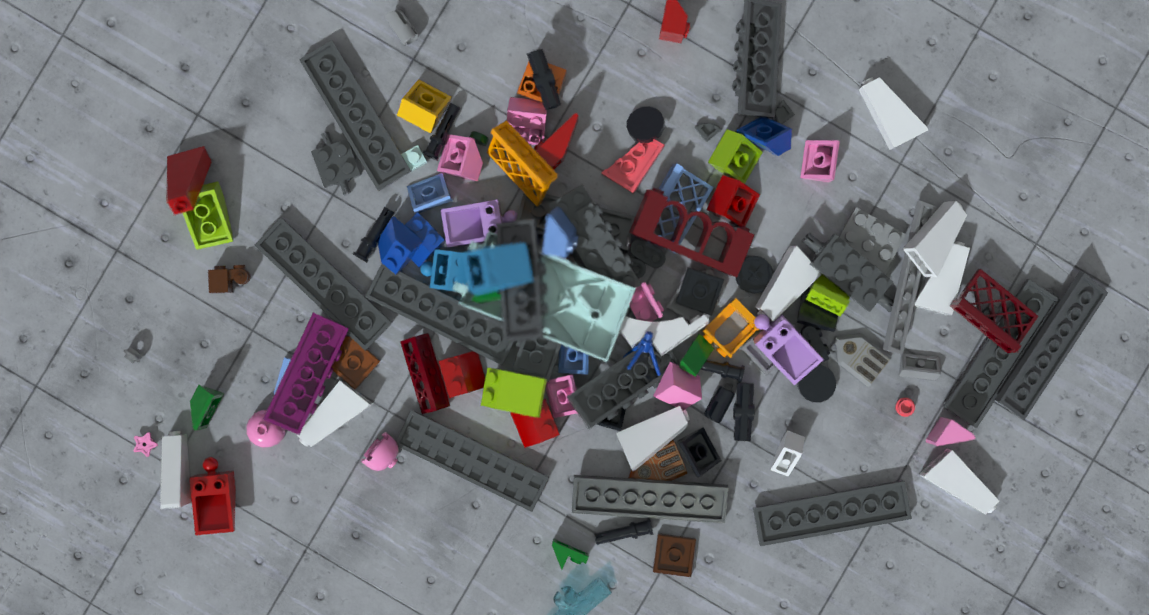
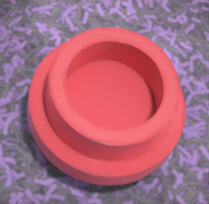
[895,397,915,417]

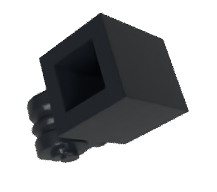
[800,326,830,363]

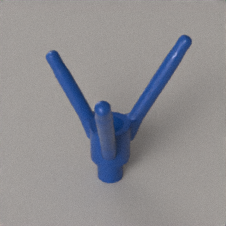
[623,331,661,376]

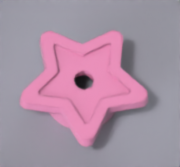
[133,432,158,457]

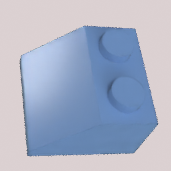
[542,207,579,258]

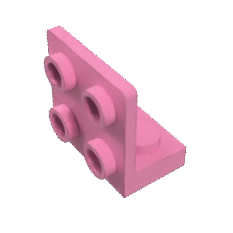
[629,282,664,322]

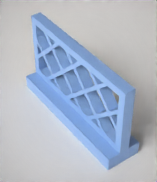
[657,163,714,253]

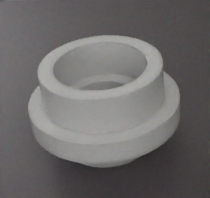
[123,347,142,363]

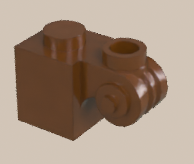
[208,265,251,293]

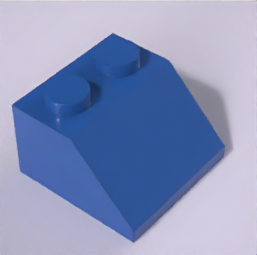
[405,212,446,268]
[377,216,423,275]

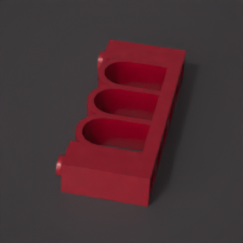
[629,188,755,277]

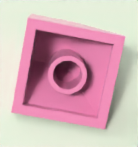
[437,134,483,181]

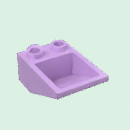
[441,200,518,248]
[753,314,823,385]

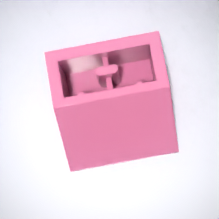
[507,97,547,145]

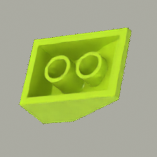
[183,181,234,250]
[481,367,547,418]

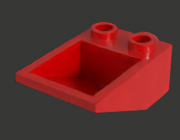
[534,113,578,170]
[189,457,236,536]

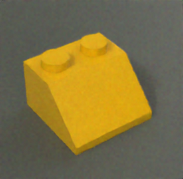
[397,79,452,133]

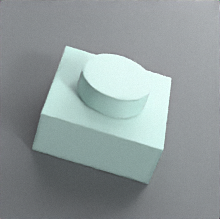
[401,145,428,172]

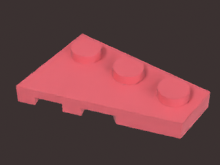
[601,139,665,194]

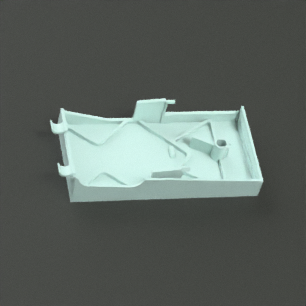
[452,231,636,362]

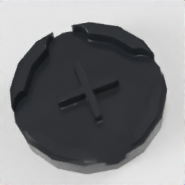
[626,106,665,143]
[735,255,773,294]
[797,365,836,403]

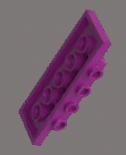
[263,313,349,435]

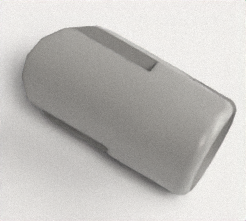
[386,10,419,46]

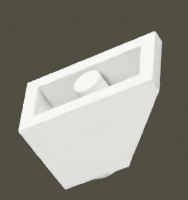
[771,430,805,476]

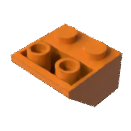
[517,61,567,103]

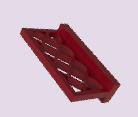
[950,268,1038,353]

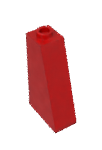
[167,146,212,215]

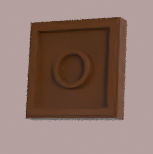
[653,533,696,577]

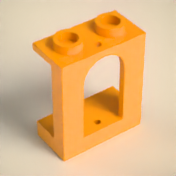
[702,298,759,358]

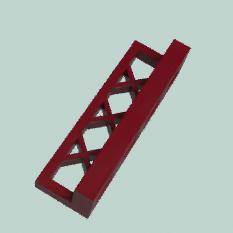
[400,333,450,414]

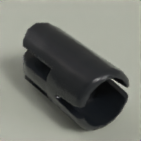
[704,386,735,423]

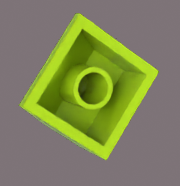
[708,129,763,184]

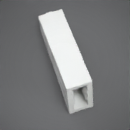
[858,77,928,150]
[903,201,967,277]
[914,241,970,315]
[755,246,821,322]
[296,380,373,447]
[616,406,690,471]
[160,431,191,509]
[919,448,1000,514]

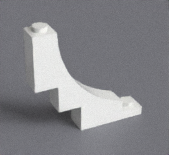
[619,314,709,357]

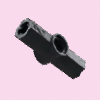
[527,49,561,110]
[733,383,755,441]

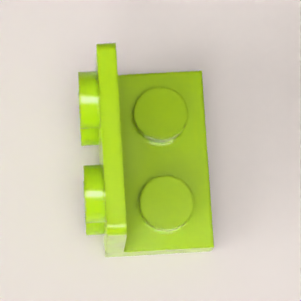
[806,274,850,317]

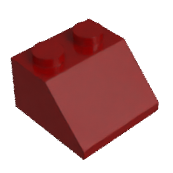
[659,0,690,43]
[706,175,760,227]
[439,351,486,398]
[510,398,560,448]

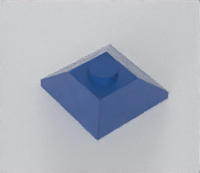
[737,117,792,156]

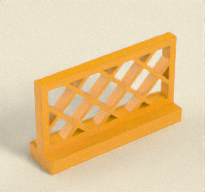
[487,120,558,206]

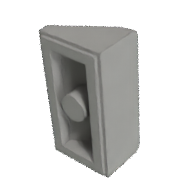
[899,353,941,380]

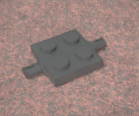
[311,132,361,195]

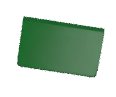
[679,334,714,377]

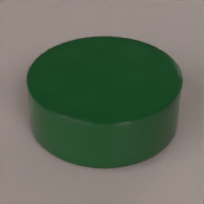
[469,131,489,146]

